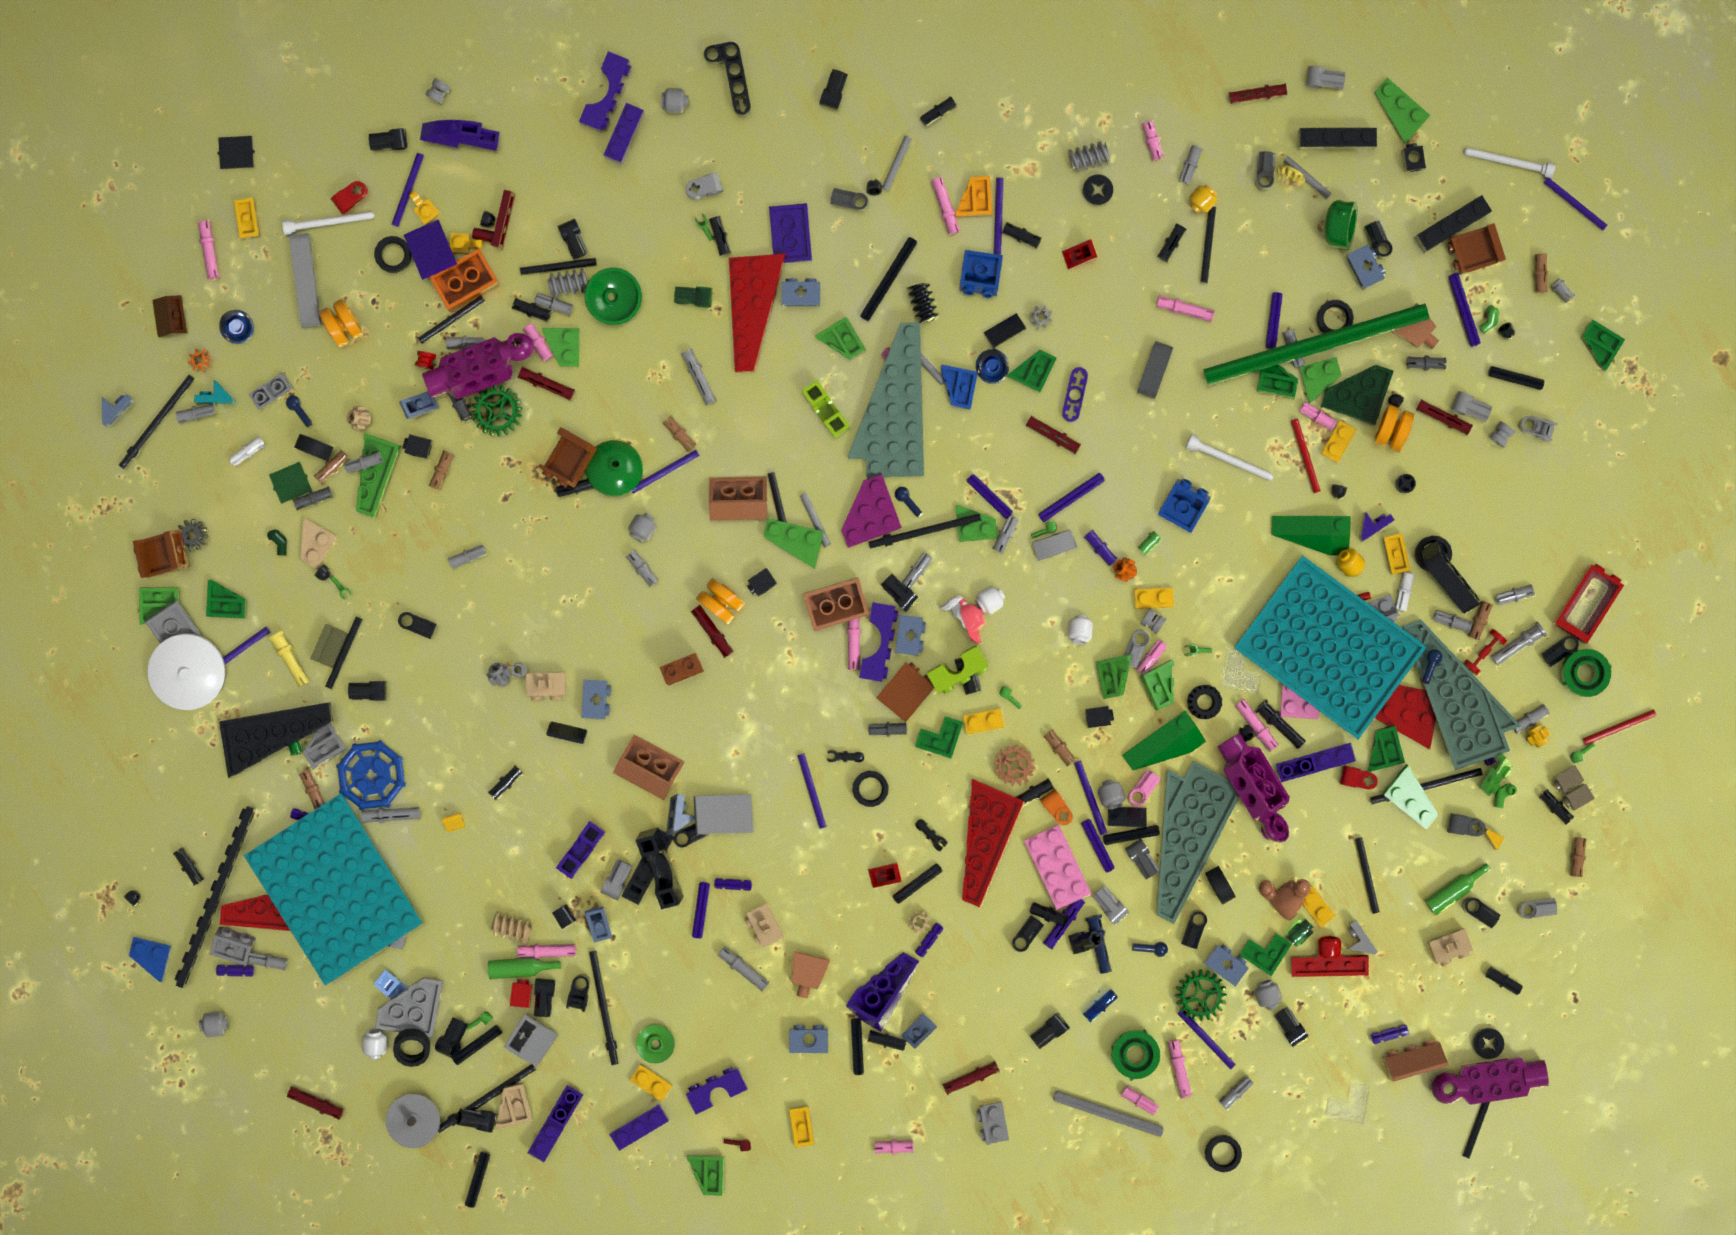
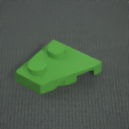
[815,317,866,359]
[956,505,997,542]
[139,587,179,625]
[687,1155,725,1196]

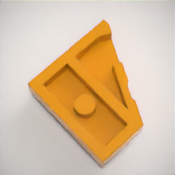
[955,176,992,217]

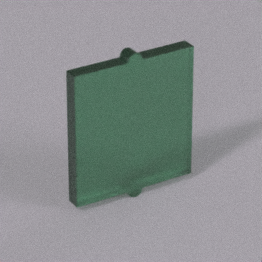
[269,462,312,504]

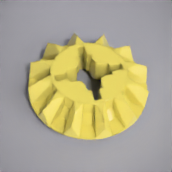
[1277,164,1306,185]

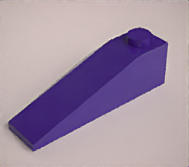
[846,952,920,1032]

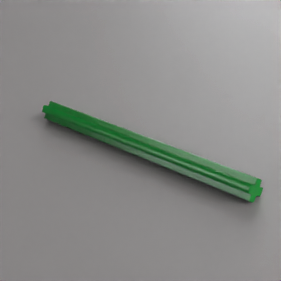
[1203,303,1430,385]

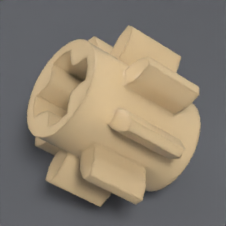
[347,406,371,430]
[908,911,931,934]

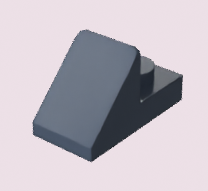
[399,391,439,420]
[102,394,135,428]
[666,794,695,835]
[585,906,612,942]
[901,1014,937,1049]

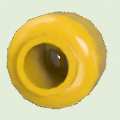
[1189,184,1217,213]
[1336,548,1365,577]

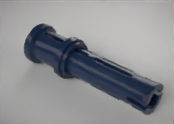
[1085,914,1112,974]

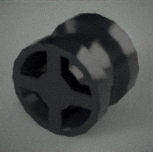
[1395,474,1416,494]

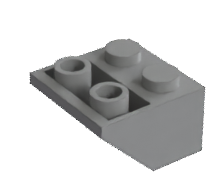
[504,1013,558,1066]

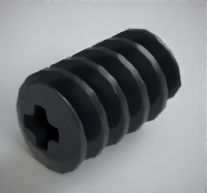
[906,283,939,324]

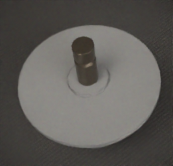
[386,1094,440,1148]

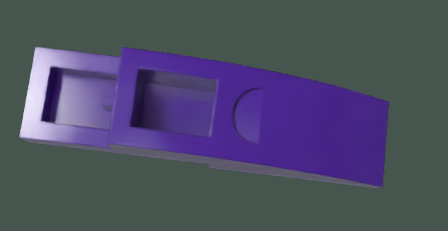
[420,120,500,151]
[1276,743,1356,782]
[527,1085,583,1163]

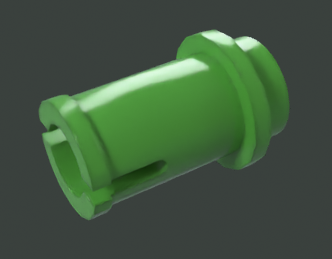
[1138,531,1162,555]

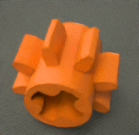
[187,348,212,372]
[1114,557,1137,582]

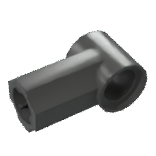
[1255,151,1276,191]
[830,188,869,212]
[1125,839,1160,879]

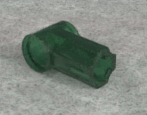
[674,286,713,308]

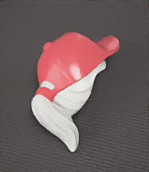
[939,595,986,644]

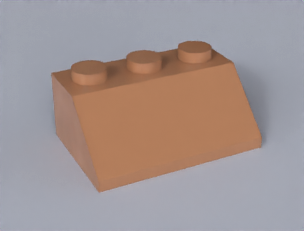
[709,476,767,520]
[803,577,869,631]
[613,735,684,800]
[1382,1039,1449,1082]

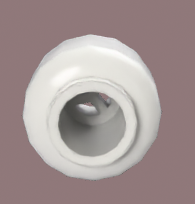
[975,586,1005,615]
[1068,615,1093,645]
[362,1029,387,1059]

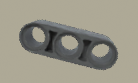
[1137,341,1173,399]

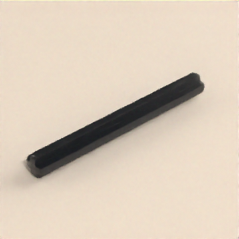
[860,237,917,321]

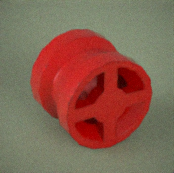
[414,351,436,370]

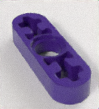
[1062,367,1088,422]

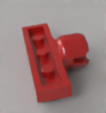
[1291,936,1369,977]

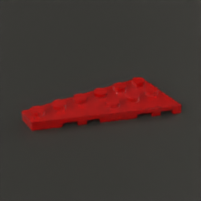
[729,254,786,373]
[1375,685,1436,750]
[962,779,1025,908]
[220,895,290,931]

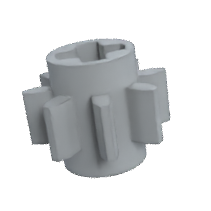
[1030,305,1052,329]
[486,663,512,686]

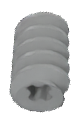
[1068,141,1110,172]
[548,268,588,298]

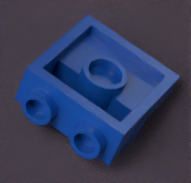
[959,250,1003,298]
[1158,478,1211,533]

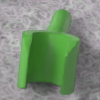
[695,214,713,241]
[1031,521,1057,538]
[330,576,351,600]
[1184,644,1212,657]
[1000,686,1022,709]
[1571,743,1595,763]
[467,1012,493,1030]

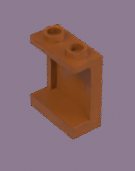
[1447,223,1506,275]
[538,427,598,488]
[133,530,189,578]
[659,653,704,686]
[876,662,934,722]

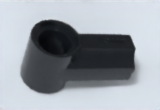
[819,69,848,110]
[368,128,408,151]
[557,218,588,260]
[1364,220,1393,260]
[881,574,919,612]
[398,612,437,639]
[1541,636,1579,667]
[954,658,981,695]
[348,681,386,701]
[674,824,710,848]
[1462,897,1501,929]
[552,904,576,929]
[1181,910,1207,949]
[1011,915,1044,952]
[1068,931,1103,955]
[534,978,555,1017]
[1274,1006,1309,1048]
[1030,1012,1070,1049]
[435,1017,468,1059]
[456,1108,497,1133]

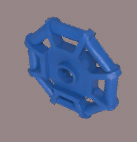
[336,740,406,810]

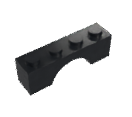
[1298,128,1377,150]
[1414,195,1492,253]
[635,827,684,910]

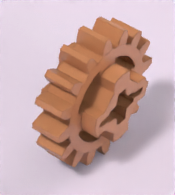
[994,745,1035,786]

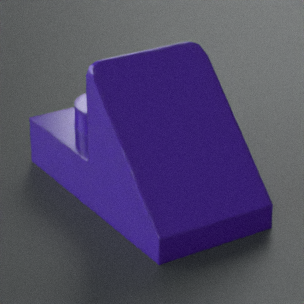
[1359,512,1395,542]

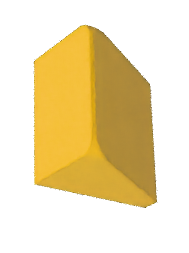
[442,813,465,832]
[1484,829,1504,851]

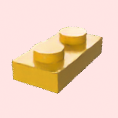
[234,198,259,239]
[1321,420,1357,463]
[1383,533,1411,575]
[1134,588,1174,609]
[963,709,1004,734]
[1302,886,1336,928]
[630,1064,672,1102]
[789,1106,814,1148]

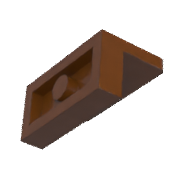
[153,295,187,337]

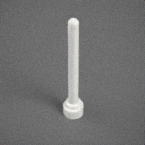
[1464,148,1556,178]
[282,211,375,236]
[1186,434,1273,480]

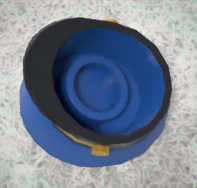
[219,310,254,344]
[976,349,1009,384]

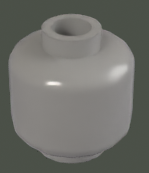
[661,88,688,113]
[628,513,657,543]
[1098,780,1125,810]
[1254,980,1282,1010]
[199,1011,228,1037]

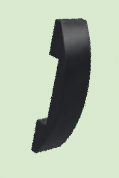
[621,829,674,905]

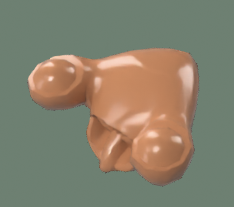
[1259,879,1311,921]

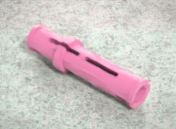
[931,177,960,235]
[197,220,219,279]
[1156,295,1215,322]
[846,618,861,670]
[1235,699,1279,752]
[517,944,576,959]
[1167,1039,1192,1099]

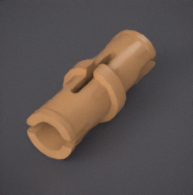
[1534,254,1549,293]
[662,416,697,452]
[313,450,350,485]
[428,450,454,490]
[1468,601,1493,640]
[1043,729,1077,767]
[299,769,325,809]
[1570,837,1587,877]

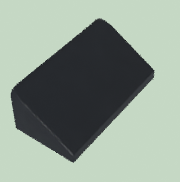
[984,313,1027,349]
[546,721,587,744]
[1107,807,1147,827]

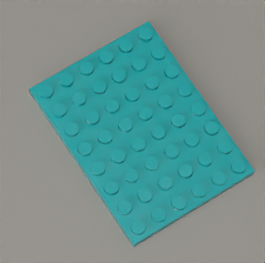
[1234,555,1427,740]
[244,793,423,986]

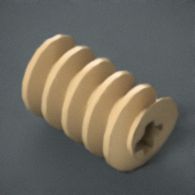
[490,911,533,944]

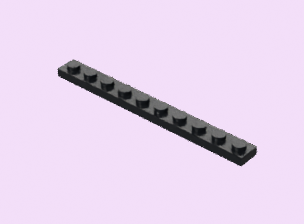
[175,806,256,988]

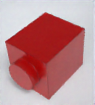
[510,979,533,1008]

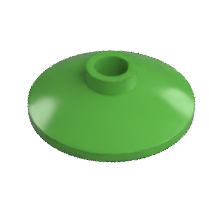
[636,1025,675,1064]

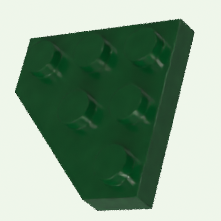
[1320,365,1394,426]

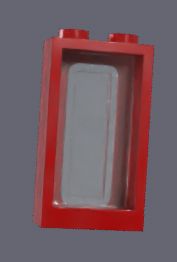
[1552,564,1624,644]

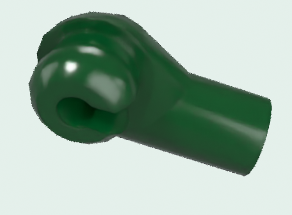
[267,529,287,556]

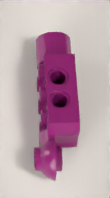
[422,333,534,399]
[1217,733,1290,843]
[1432,1057,1549,1105]

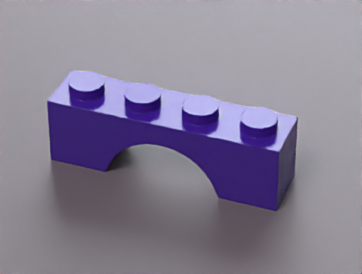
[579,51,632,133]
[859,602,898,682]

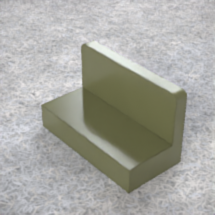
[310,624,348,668]

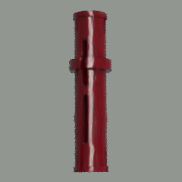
[1229,83,1287,104]
[517,366,575,401]
[1416,399,1473,435]
[1026,415,1081,454]
[691,605,734,658]
[942,1061,1000,1095]
[287,1086,344,1120]

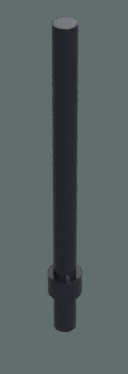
[119,375,195,470]
[868,513,982,549]
[1370,768,1483,805]
[589,951,619,1065]
[438,1064,536,1134]

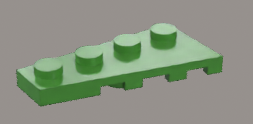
[356,433,401,518]

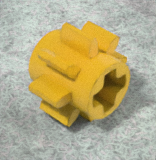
[1526,724,1551,748]

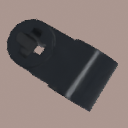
[566,974,590,1012]

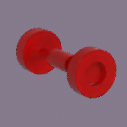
[1463,629,1507,676]

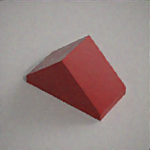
[1062,239,1097,269]
[868,862,902,888]

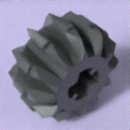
[178,519,209,551]

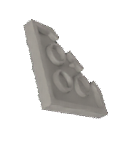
[375,977,443,1038]

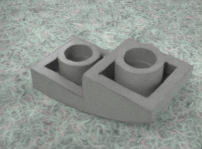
[249,372,294,410]
[1032,529,1077,561]

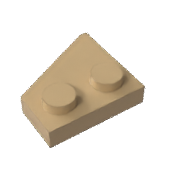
[301,518,337,570]
[496,1083,533,1129]

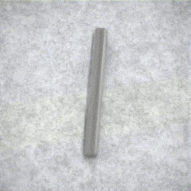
[1053,1091,1164,1137]

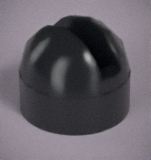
[866,179,882,195]
[480,211,495,227]
[1498,322,1515,339]
[1388,394,1405,408]
[1331,484,1347,499]
[314,564,331,581]
[1238,725,1255,742]
[124,890,141,907]

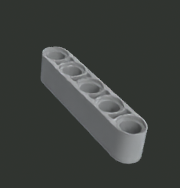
[289,233,321,328]

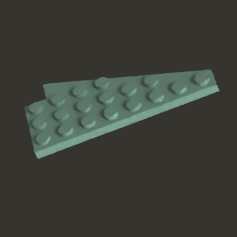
[848,322,924,478]
[1402,619,1521,770]
[1157,761,1239,924]

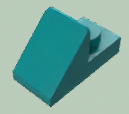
[194,380,235,404]

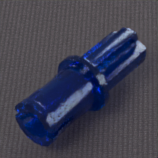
[1083,990,1118,1023]

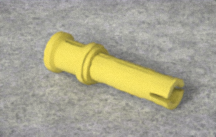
[268,630,309,687]

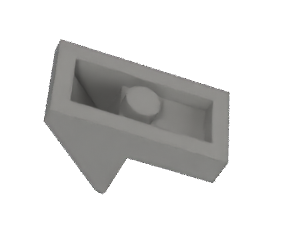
[1346,920,1378,954]

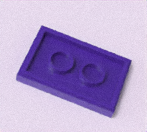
[769,203,812,263]
[404,220,457,280]

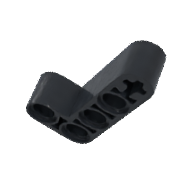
[704,42,751,117]
[1421,540,1481,614]

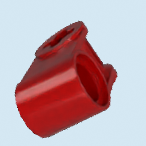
[330,181,368,214]
[1339,765,1378,790]

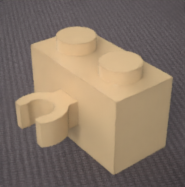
[526,672,566,700]
[745,903,784,948]
[1427,928,1473,966]

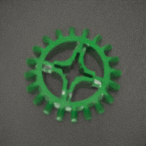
[471,385,523,437]
[1175,969,1227,1022]

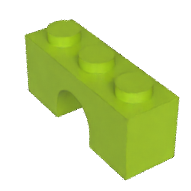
[801,380,850,439]
[927,644,990,694]

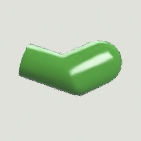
[1479,305,1500,334]
[1494,784,1517,808]

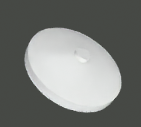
[148,633,226,710]

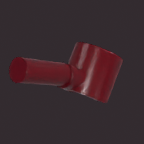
[724,1139,751,1151]

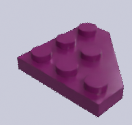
[841,474,902,548]

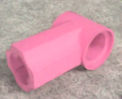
[1128,769,1161,806]

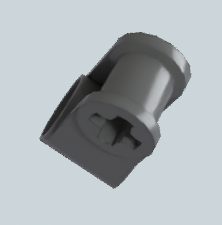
[1447,813,1486,836]

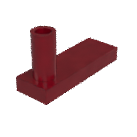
[472,190,516,250]

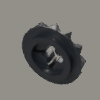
[1083,174,1113,205]
[1474,1028,1504,1059]

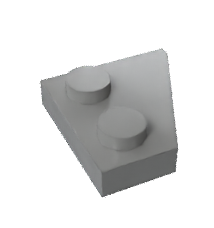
[303,723,346,770]

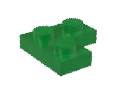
[915,716,963,758]
[1239,933,1292,976]

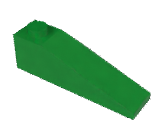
[1271,516,1351,556]
[1122,710,1206,770]

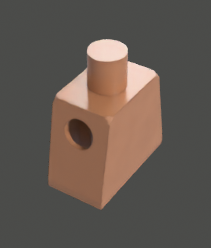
[1391,303,1439,349]
[792,951,830,999]

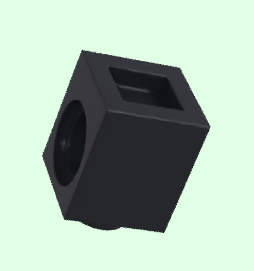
[1402,143,1426,173]
[403,434,433,460]
[747,568,777,597]
[1085,706,1114,728]

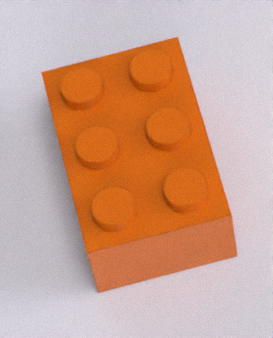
[429,248,500,312]

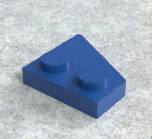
[940,365,978,410]
[129,937,172,982]

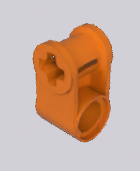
[1040,789,1073,825]

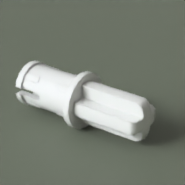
[229,436,265,466]
[1395,572,1415,611]

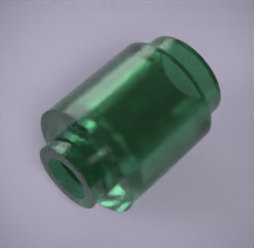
[1286,919,1314,948]

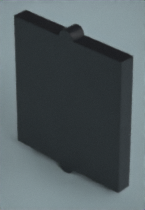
[217,136,255,169]

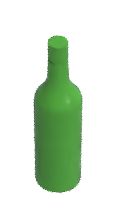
[1424,863,1490,916]
[488,957,561,980]

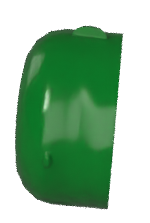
[1324,200,1358,249]
[1561,649,1612,697]
[1111,1029,1160,1081]

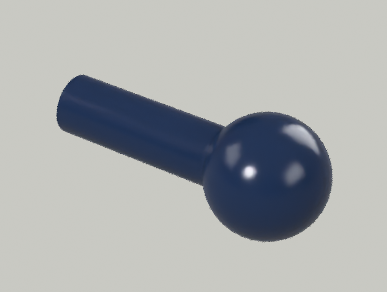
[286,395,312,427]
[895,487,923,518]
[1422,649,1443,684]
[1132,942,1168,957]

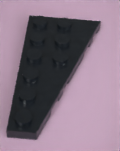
[219,702,334,778]

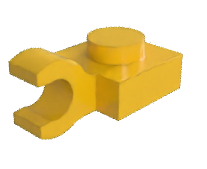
[409,191,440,225]
[450,233,483,254]

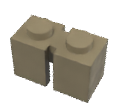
[1553,765,1595,810]

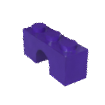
[603,103,645,165]
[556,821,606,879]
[686,1066,748,1115]
[609,1103,670,1151]

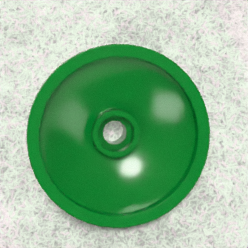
[584,267,642,325]
[585,440,643,497]

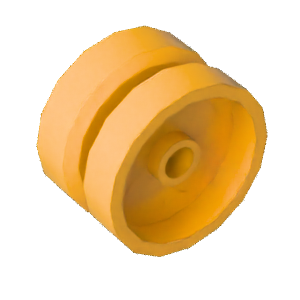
[319,298,363,348]
[1374,404,1415,453]
[695,578,745,625]

